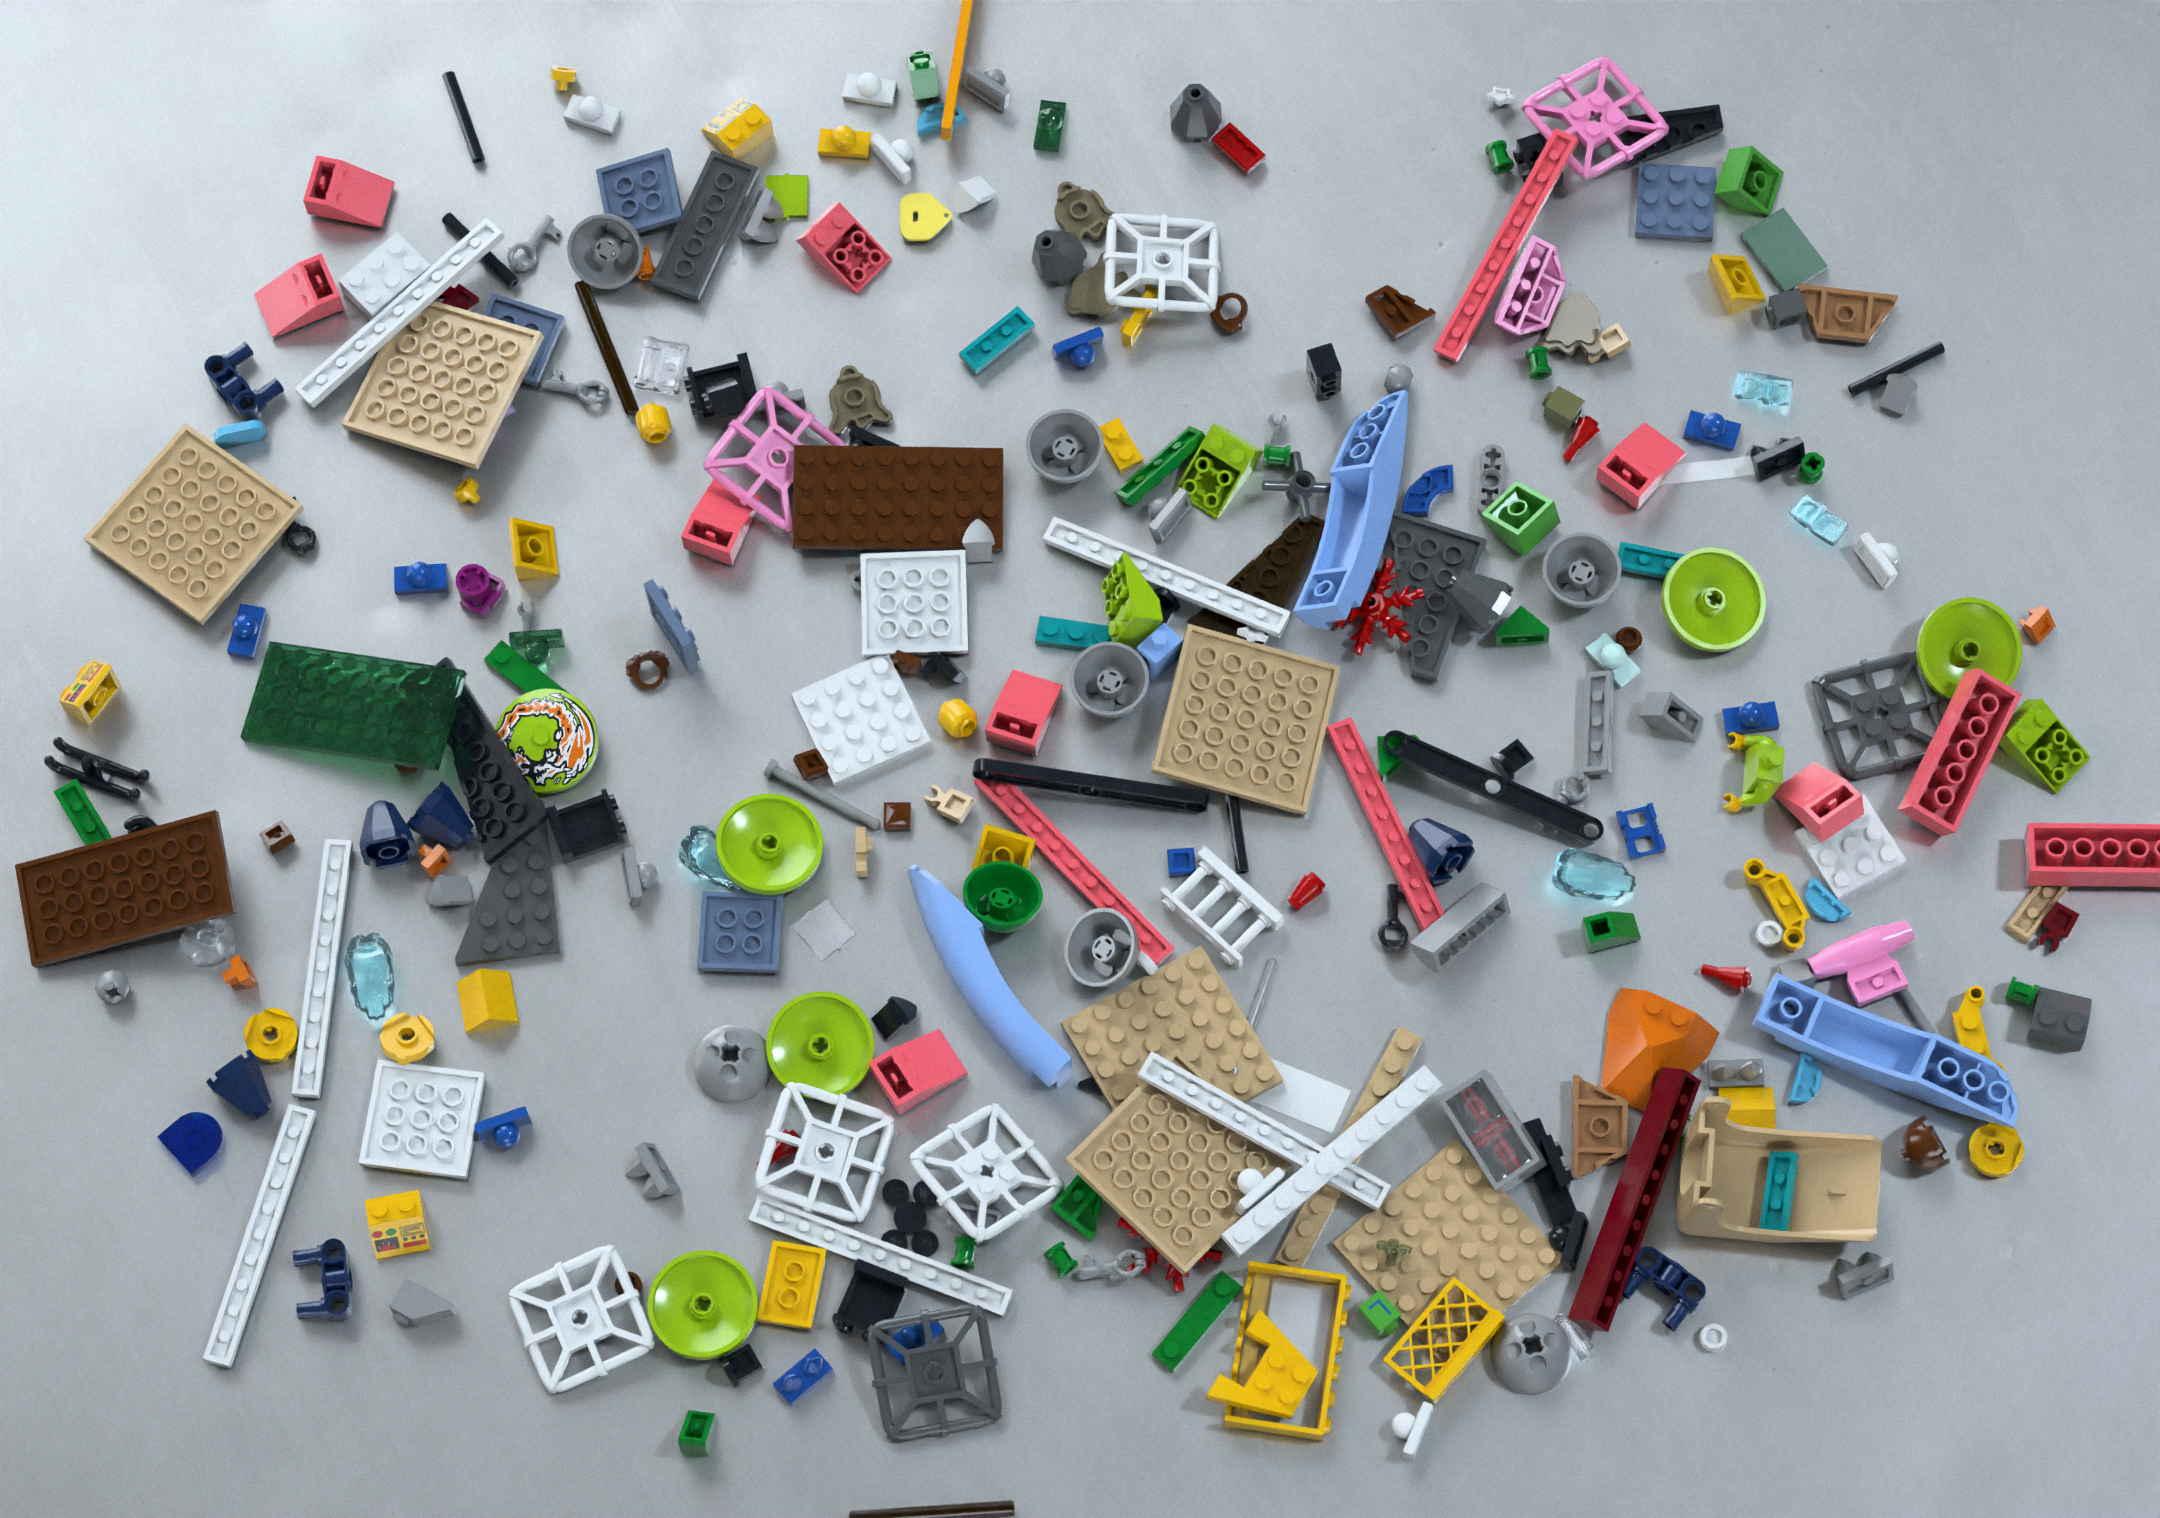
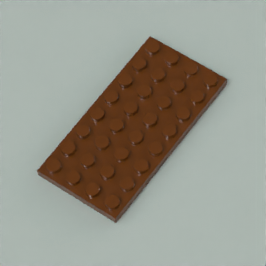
[793,445,1003,552]
[15,810,237,968]

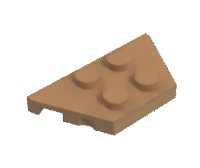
[1797,284,1898,344]
[1572,1075,1628,1179]

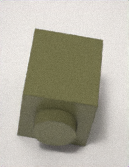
[1542,386,1585,431]

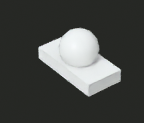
[842,72,897,107]
[563,94,621,135]
[871,133,913,185]
[1854,532,1899,589]
[1234,1167,1285,1216]
[1391,1401,1433,1461]

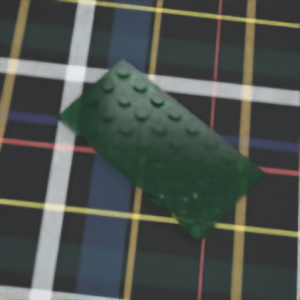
[240,641,467,771]

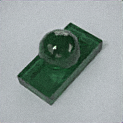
[1033,100,1067,152]
[509,629,565,665]

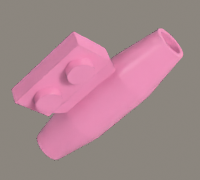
[1806,920,1914,1008]

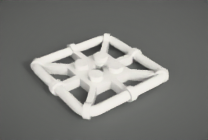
[1103,213,1221,313]
[754,1081,895,1224]
[909,1103,1064,1243]
[508,1245,655,1394]

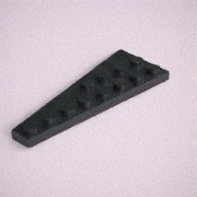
[426,657,551,865]

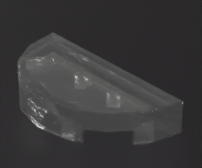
[1554,1313,1593,1362]

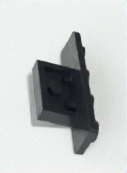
[1523,1118,1577,1226]

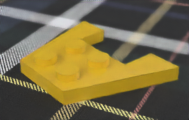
[1205,1309,1318,1420]

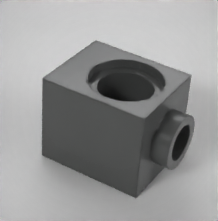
[1765,289,1807,330]

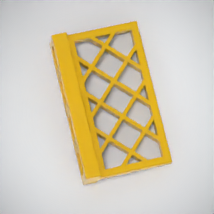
[1383,1277,1505,1405]

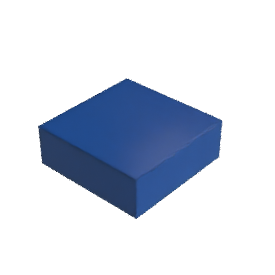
[1167,847,1196,878]

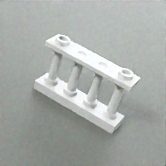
[1160,846,1283,969]

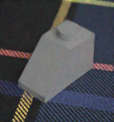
[1639,692,1704,741]
[389,1278,457,1326]

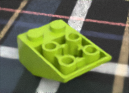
[1174,424,1264,519]
[1101,552,1163,650]
[1999,699,2091,794]

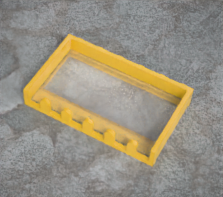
[1224,1261,1352,1442]

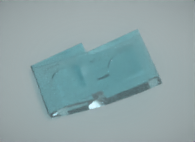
[1734,371,1794,406]
[1789,493,1849,547]

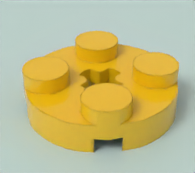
[244,1008,299,1063]
[380,1013,434,1065]
[1968,1122,2024,1177]

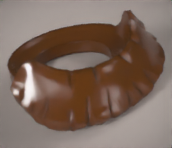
[1210,292,1248,333]
[625,650,670,690]

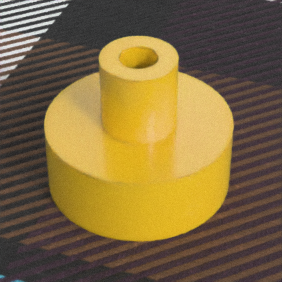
[550,66,577,90]
[453,477,481,504]

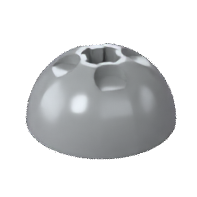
[567,213,643,289]
[1026,409,1104,484]
[1543,532,1622,608]
[1070,642,1149,718]
[1064,908,1140,987]
[693,1025,773,1103]
[1490,1313,1572,1395]

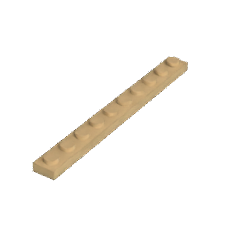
[1275,1026,1423,1268]

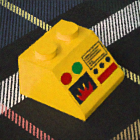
[59,660,121,726]
[365,1190,431,1261]

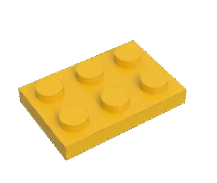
[757,1240,827,1331]

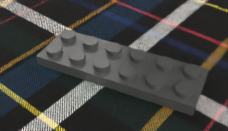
[651,151,759,302]

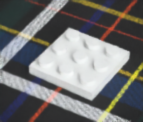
[1795,795,1907,900]

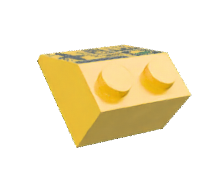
[702,98,774,160]

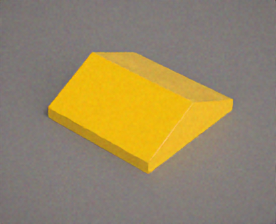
[971,823,1036,872]
[1718,1087,1776,1129]

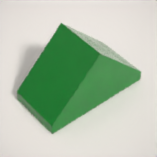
[1495,605,1550,646]
[1377,735,1419,783]
[678,1410,715,1456]

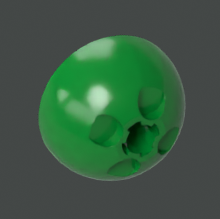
[963,861,1043,933]

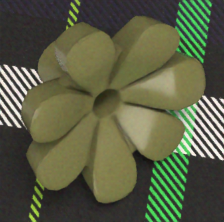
[1376,1239,1413,1266]

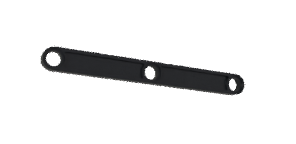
[1382,730,1604,844]
[972,758,1209,813]

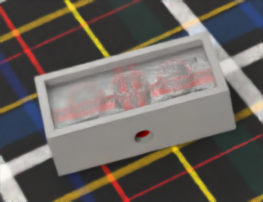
[1438,1070,1548,1193]

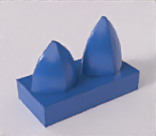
[773,1348,833,1406]

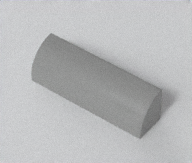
[1410,882,1511,974]

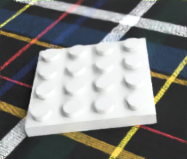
[860,550,969,657]
[791,655,931,787]
[359,1060,486,1179]

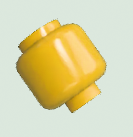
[635,403,672,443]
[938,698,977,738]

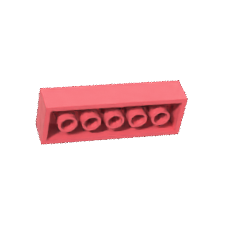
[1898,668,2022,836]
[2024,823,2160,887]

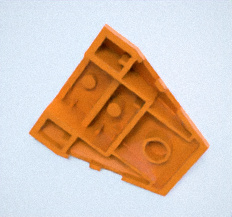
[1601,988,1720,1114]

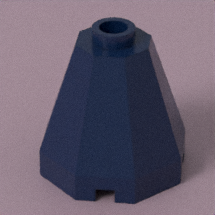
[407,781,474,848]
[359,800,417,869]
[1408,818,1475,884]
[206,1049,272,1119]

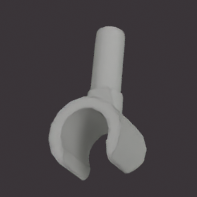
[1267,413,1287,446]
[517,601,535,638]

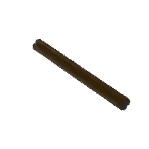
[574,280,639,415]
[849,1500,1015,1518]

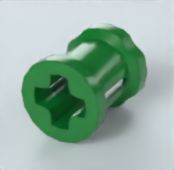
[1485,140,1515,174]
[1525,346,1552,380]
[1263,443,1291,468]
[1799,452,1825,484]
[2005,977,2039,1008]
[950,1236,979,1270]
[1044,1241,1079,1278]

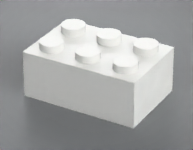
[338,232,431,321]

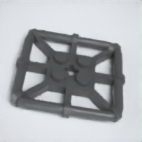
[1811,651,1943,780]
[867,1305,1003,1441]

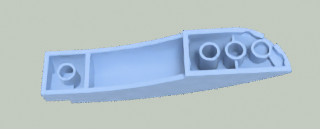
[1293,390,1408,629]
[908,865,1073,1088]
[1752,972,2018,1128]

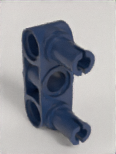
[204,341,284,422]
[293,1238,353,1322]
[1622,1246,1706,1332]

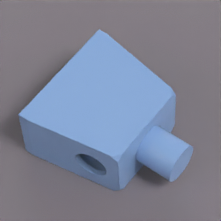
[1136,623,1183,684]

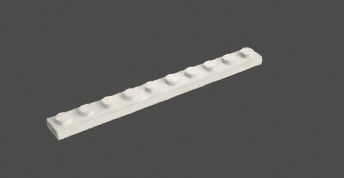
[294,218,505,408]
[1043,517,1291,638]
[291,839,353,1098]
[1137,1051,1391,1211]
[1221,1065,1442,1257]
[203,1104,316,1368]
[749,1194,1014,1317]

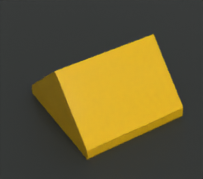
[1708,254,1766,316]
[509,517,559,581]
[457,969,519,1034]

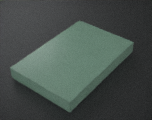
[1740,208,1828,293]

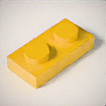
[1099,417,1143,475]

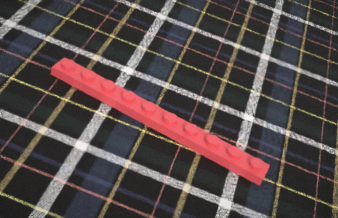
[1434,128,1579,363]
[1326,718,1445,932]
[974,778,1175,966]

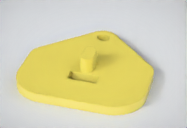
[900,193,952,241]

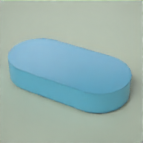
[213,420,266,448]

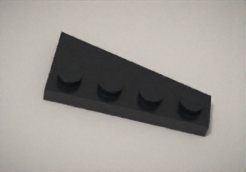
[1620,104,1724,168]

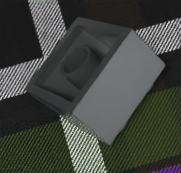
[2027,986,2092,1051]

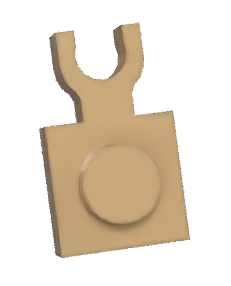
[1581,322,1632,364]
[924,784,975,824]
[855,827,873,877]

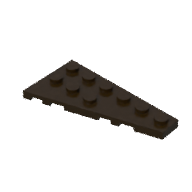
[1187,515,1325,645]

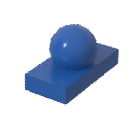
[1051,327,1104,367]
[1683,410,1741,451]
[394,561,448,594]
[227,603,267,659]
[1721,701,1780,737]
[474,1106,532,1149]
[884,1311,945,1366]

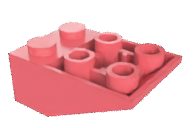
[303,155,395,228]
[796,202,892,294]
[254,253,345,338]
[1596,422,1686,510]
[681,479,762,565]
[985,669,1063,757]
[1773,762,1864,843]
[869,1029,968,1116]

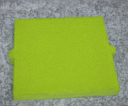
[765,173,808,220]

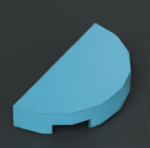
[917,102,967,135]
[1805,877,1852,923]
[1788,1052,1822,1105]

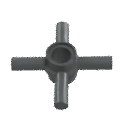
[1262,451,1331,522]

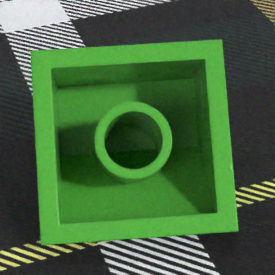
[1714,146,1784,217]
[1481,480,1561,556]

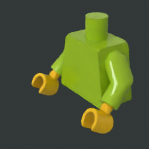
[1723,732,1785,813]

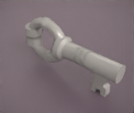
[507,215,562,273]
[542,369,609,405]
[1536,772,1591,833]
[1078,1249,1146,1281]

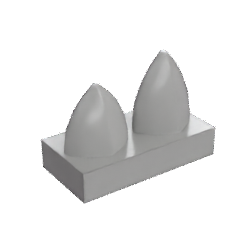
[738,187,784,242]
[1707,1059,1764,1090]
[625,1142,680,1198]
[1836,1252,1894,1300]

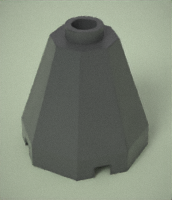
[1170,84,1222,142]
[1032,229,1087,285]
[1445,570,1514,635]

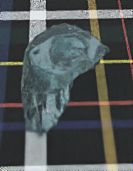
[679,825,743,891]
[1552,848,1636,900]
[344,933,395,1021]

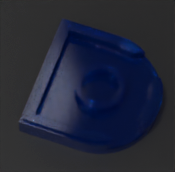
[157,1112,223,1177]

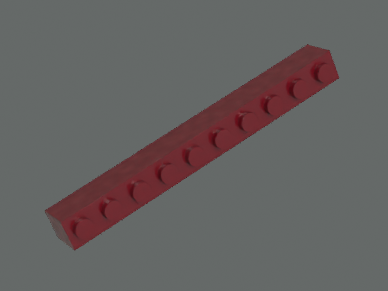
[1568,1067,1701,1332]

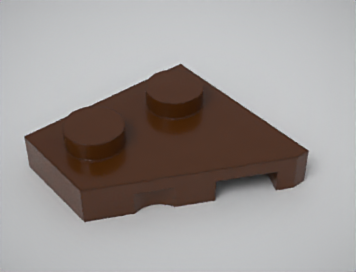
[1365,285,1436,340]

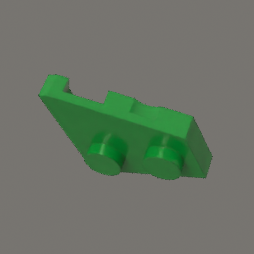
[1050,1174,1102,1242]

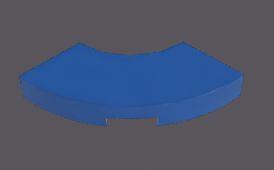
[1402,465,1454,517]

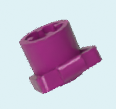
[456,564,506,617]

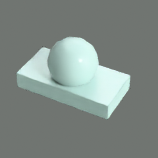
[1585,632,1640,689]

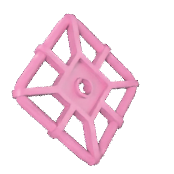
[1522,56,1669,180]
[703,386,847,532]

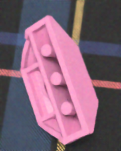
[1494,235,1566,336]

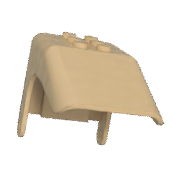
[1675,1096,1882,1243]

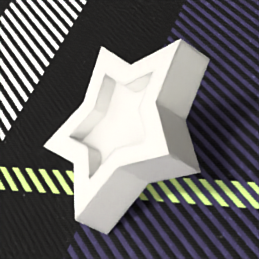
[1485,86,1515,107]
[1237,625,1267,642]

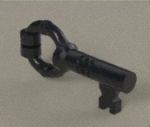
[286,496,316,554]
[1377,884,1409,951]

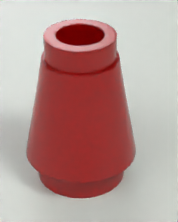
[1287,871,1326,911]

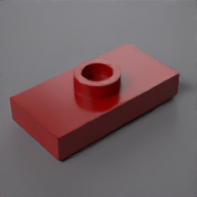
[1212,122,1266,175]

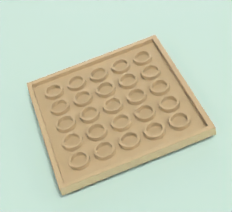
[342,301,544,469]
[84,423,304,625]
[1150,624,1341,815]
[1061,946,1283,1111]
[1064,1049,1293,1275]
[1332,1139,1562,1363]

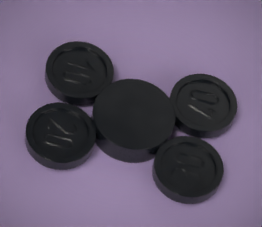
[881,1179,939,1257]

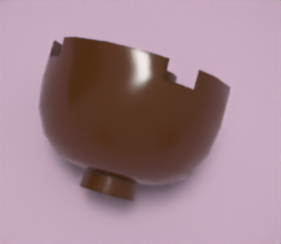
[1900,1115,1951,1171]

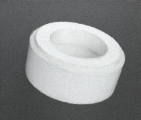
[1756,921,1783,949]
[1136,951,1159,976]
[1699,1323,1728,1353]

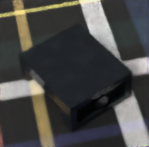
[683,352,757,423]
[546,788,627,864]
[832,1258,910,1345]

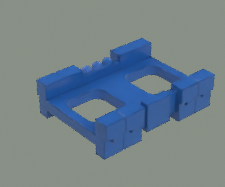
[1616,803,1666,861]

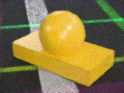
[818,125,872,159]

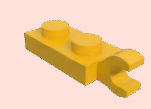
[1120,284,1158,347]

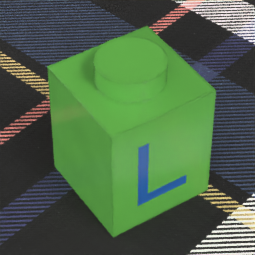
[1358,1290,1401,1338]

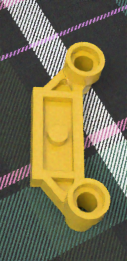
[1743,858,1810,953]
[1951,985,2005,1072]

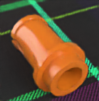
[636,246,656,281]

